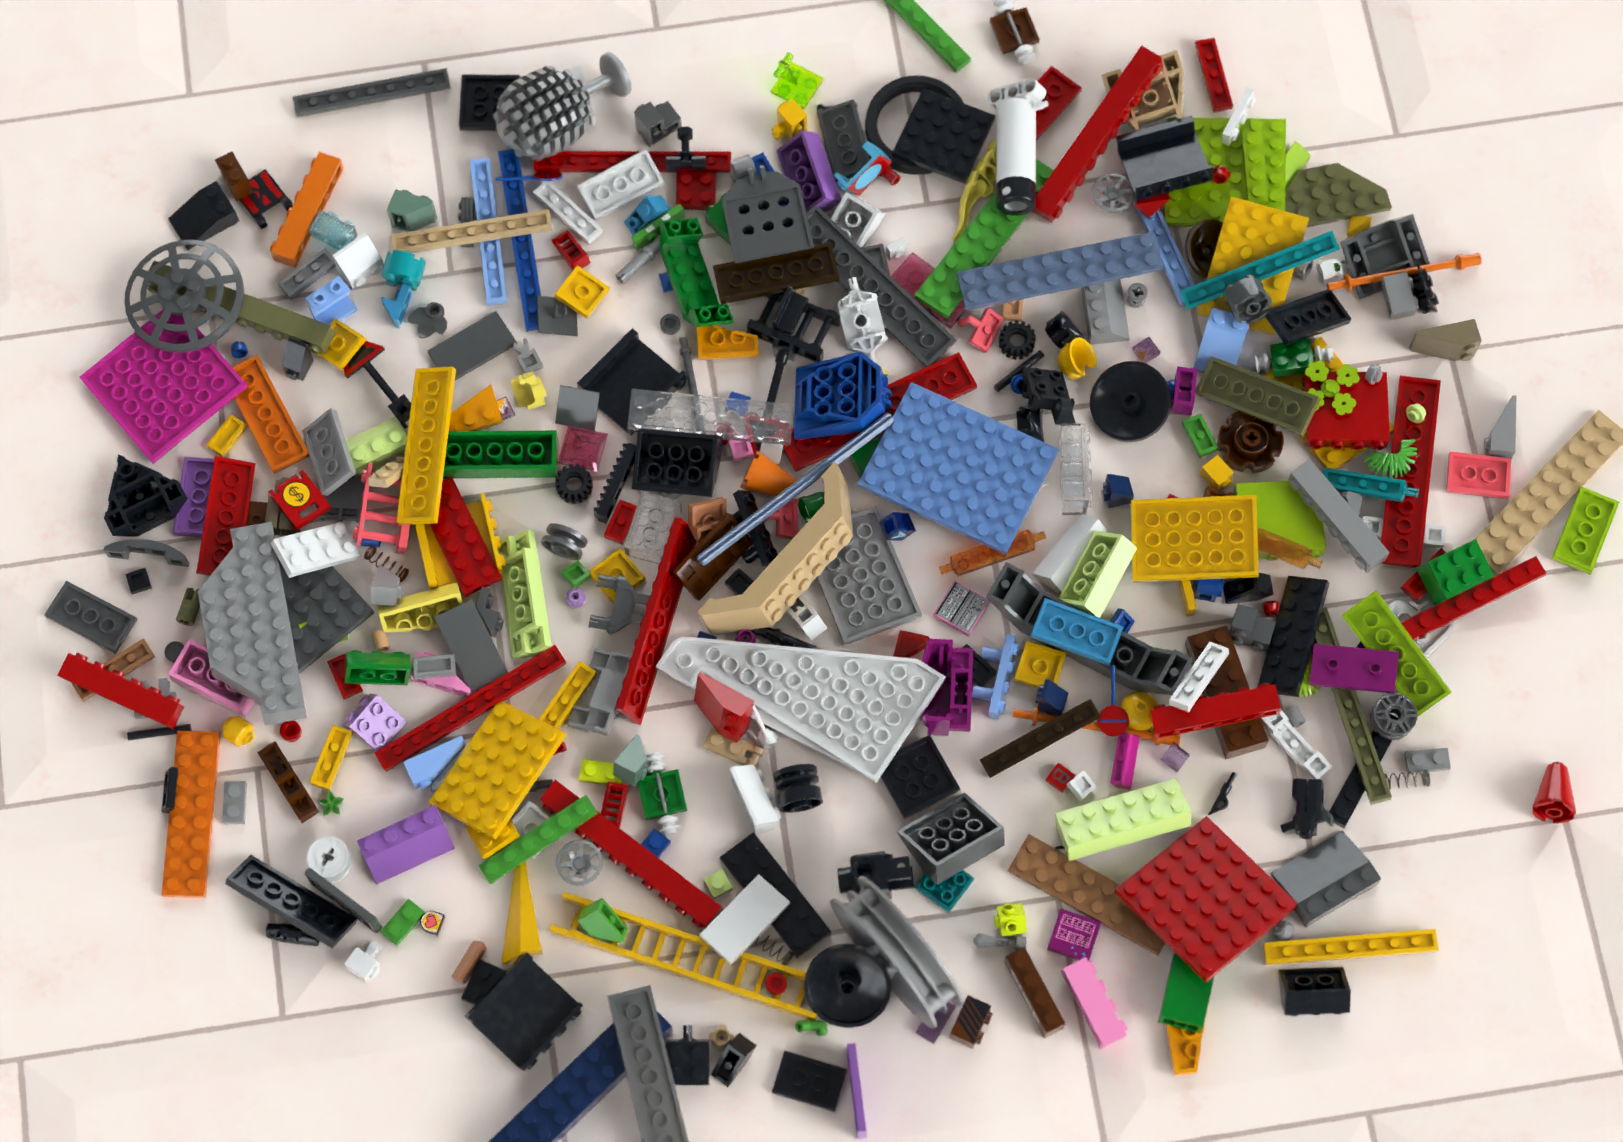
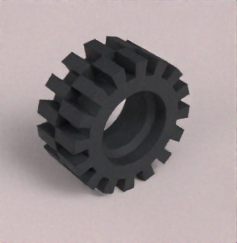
[999,320,1036,360]
[555,464,593,504]

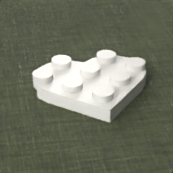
[1389,600,1455,657]

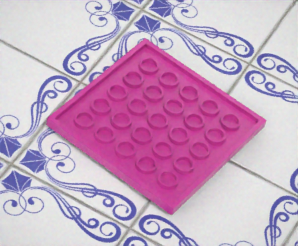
[79,309,248,464]

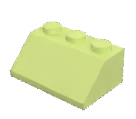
[346,417,407,477]

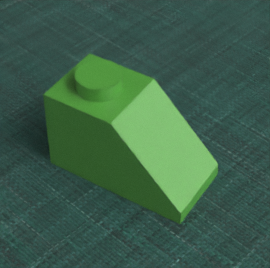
[578,898,628,943]

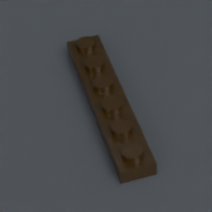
[980,699,1101,778]

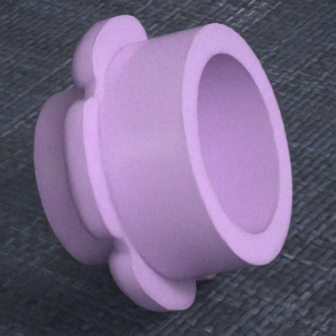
[565,588,586,608]

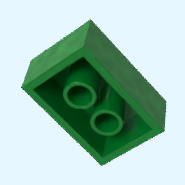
[1416,539,1494,605]

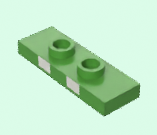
[632,204,685,250]

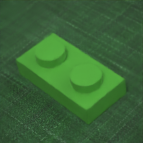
[1182,413,1219,458]
[380,899,425,946]

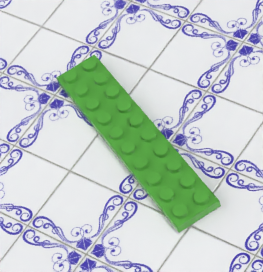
[914,159,1054,319]

